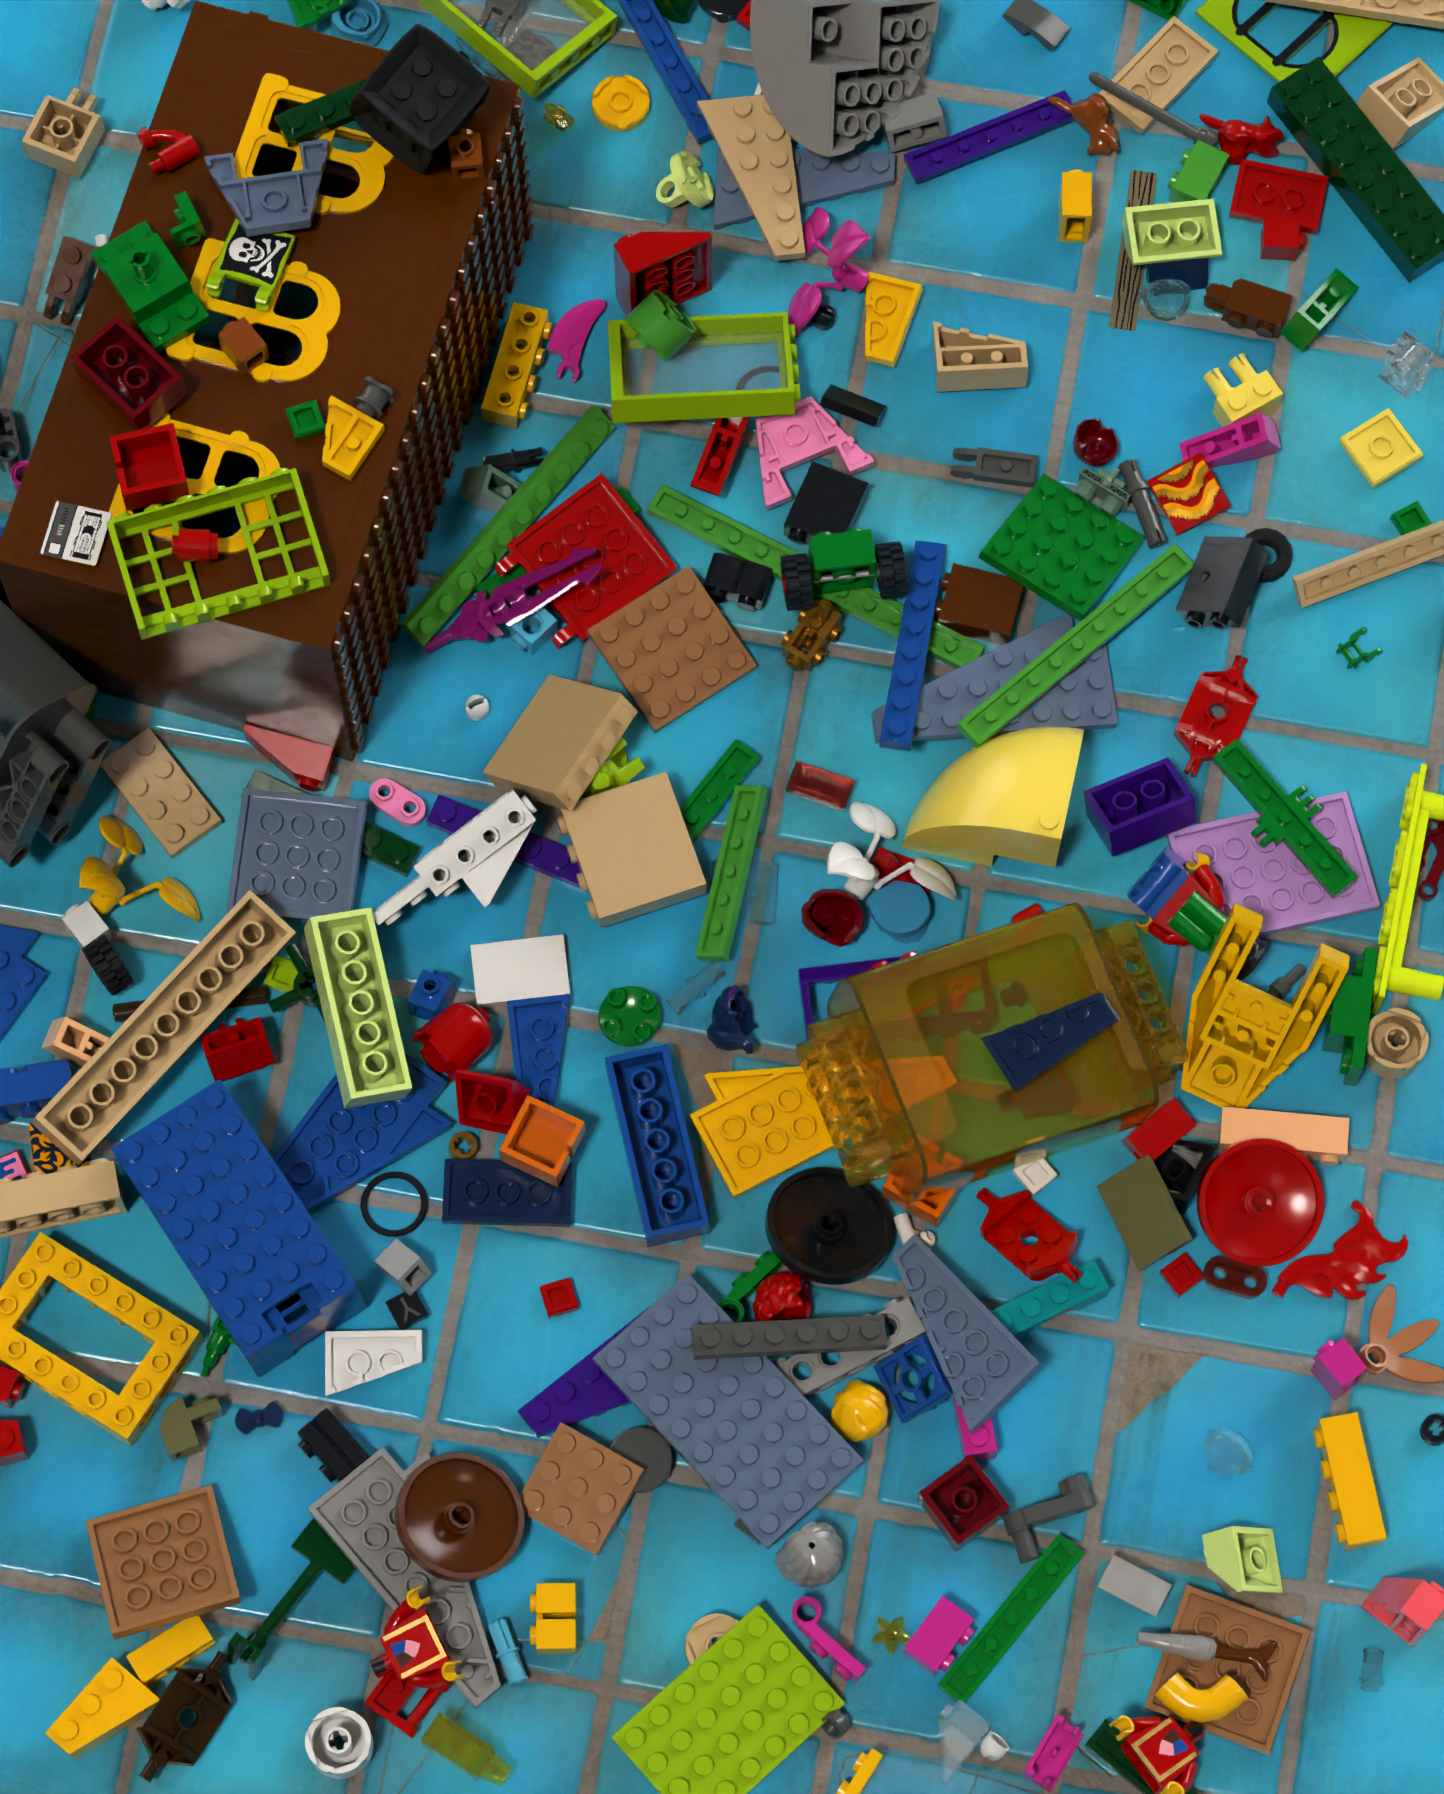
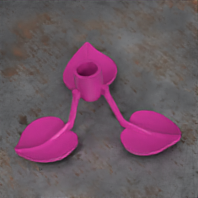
[788,207,871,337]

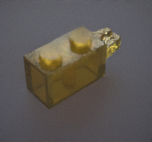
[420,1713,512,1787]

